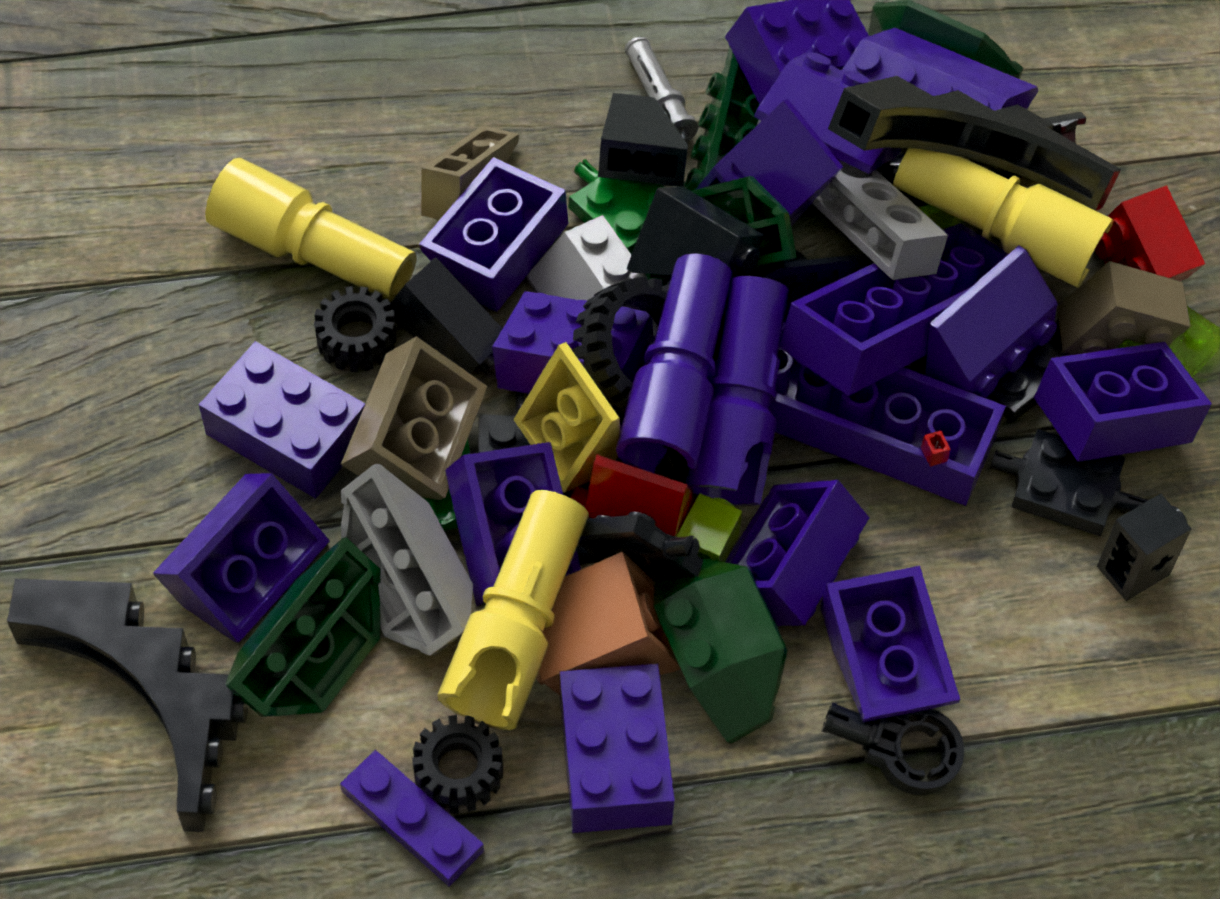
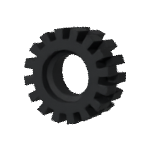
[314,286,397,372]
[412,715,503,814]

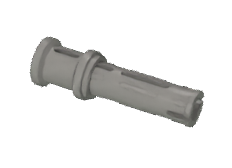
[625,36,698,143]

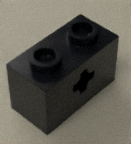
[1097,494,1192,601]

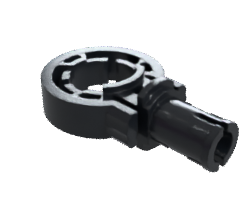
[821,702,964,795]

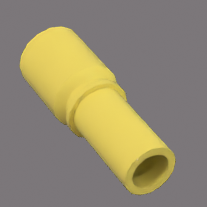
[893,148,1114,288]
[205,158,416,303]
[437,490,589,730]

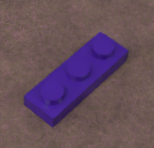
[340,749,484,886]

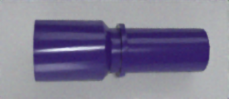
[616,253,732,473]
[685,276,789,506]

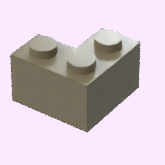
[1057,261,1191,355]

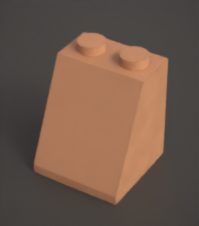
[536,551,681,695]

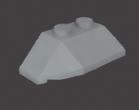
[341,464,473,656]

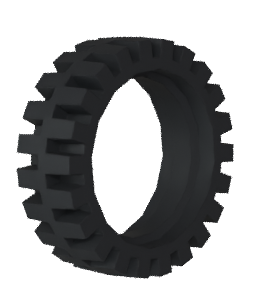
[573,277,669,415]

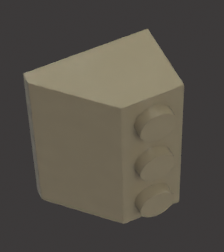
[341,336,487,500]

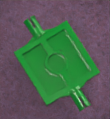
[568,159,664,255]

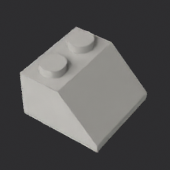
[527,215,647,310]

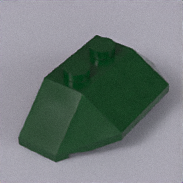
[868,0,1023,79]
[645,176,797,286]
[225,537,381,717]
[653,558,788,744]

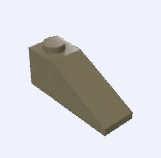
[421,126,519,221]

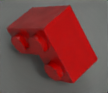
[1094,185,1206,281]

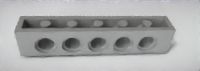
[757,120,948,280]

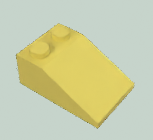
[513,342,621,493]

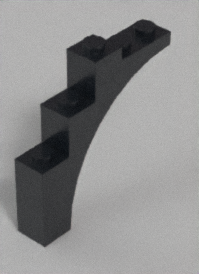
[828,76,1121,211]
[7,578,248,832]

